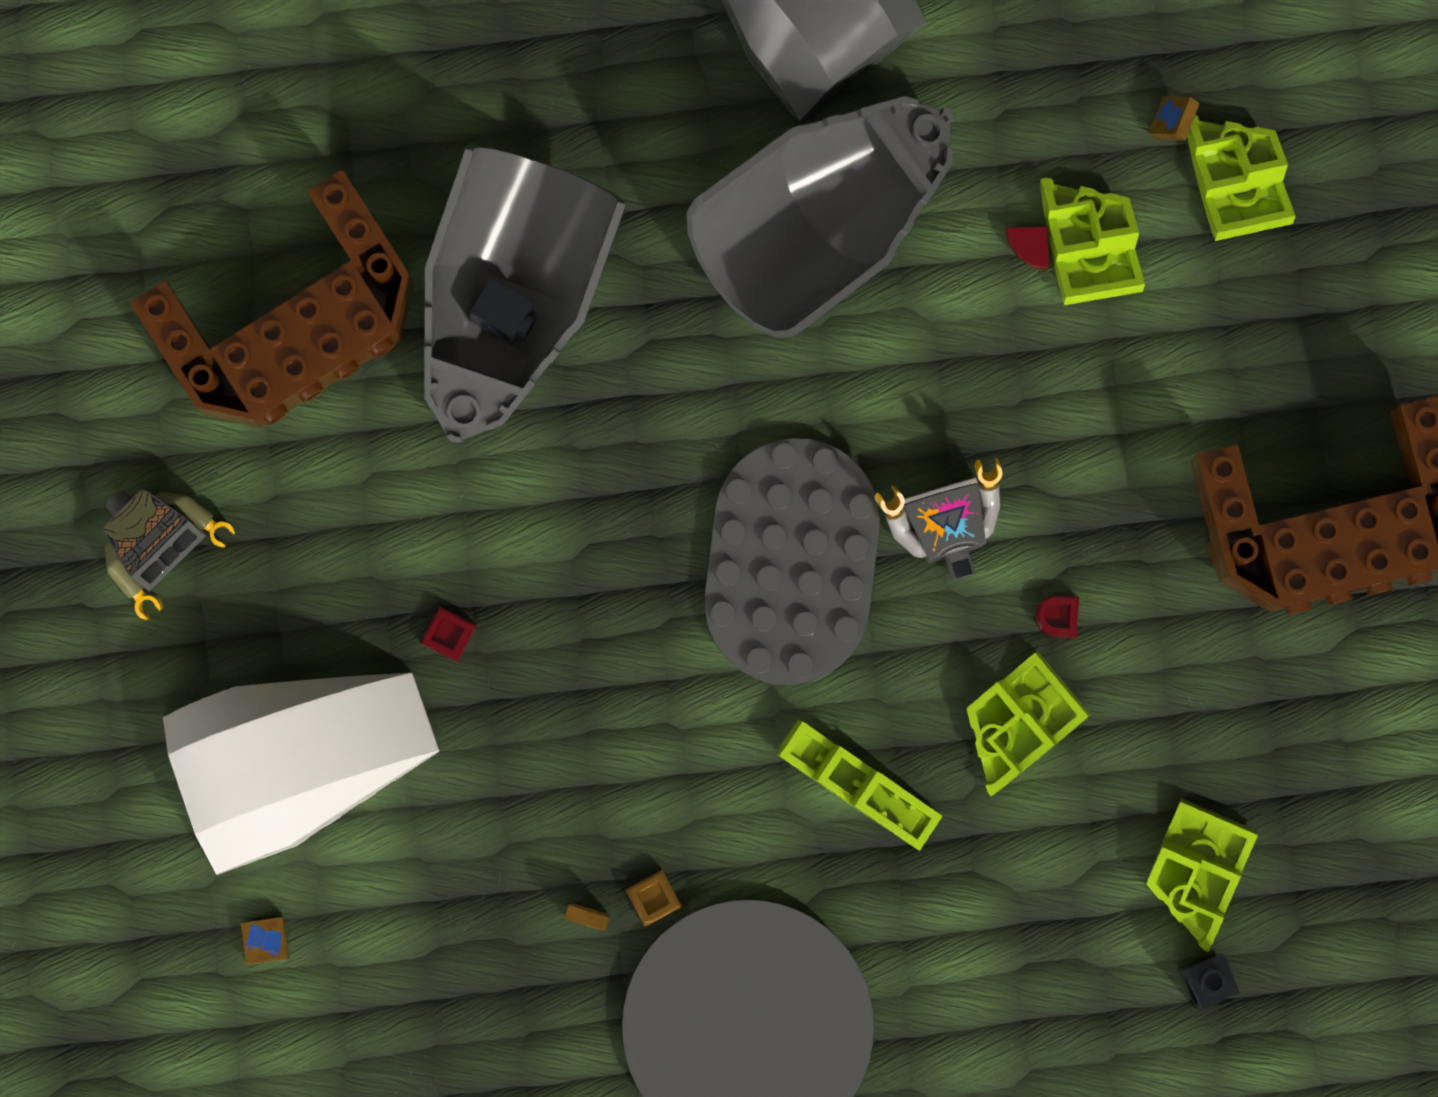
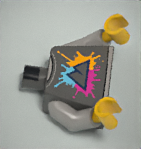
[875,458,1002,581]

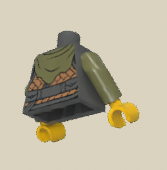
[102,489,235,619]

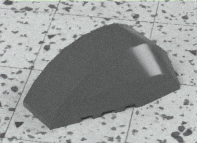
[722,0,926,124]

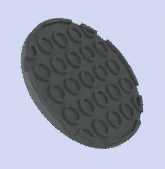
[622,900,874,1097]

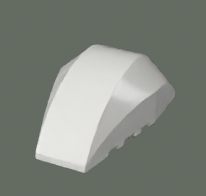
[163,673,440,874]

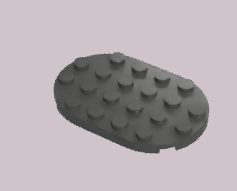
[705,438,880,685]

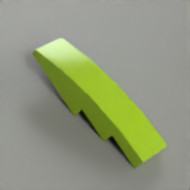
[775,719,942,851]

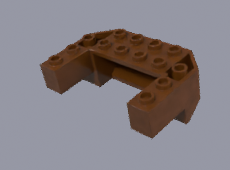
[129,169,414,428]
[1190,396,1438,615]

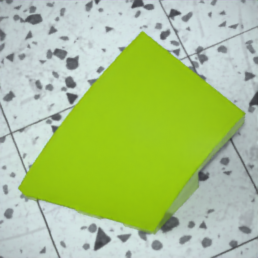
[1187,115,1295,241]
[1040,178,1145,305]
[966,651,1091,797]
[1146,798,1258,952]

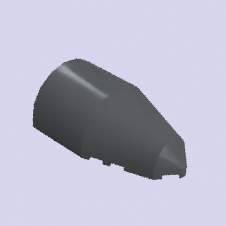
[687,96,954,338]
[424,144,626,443]

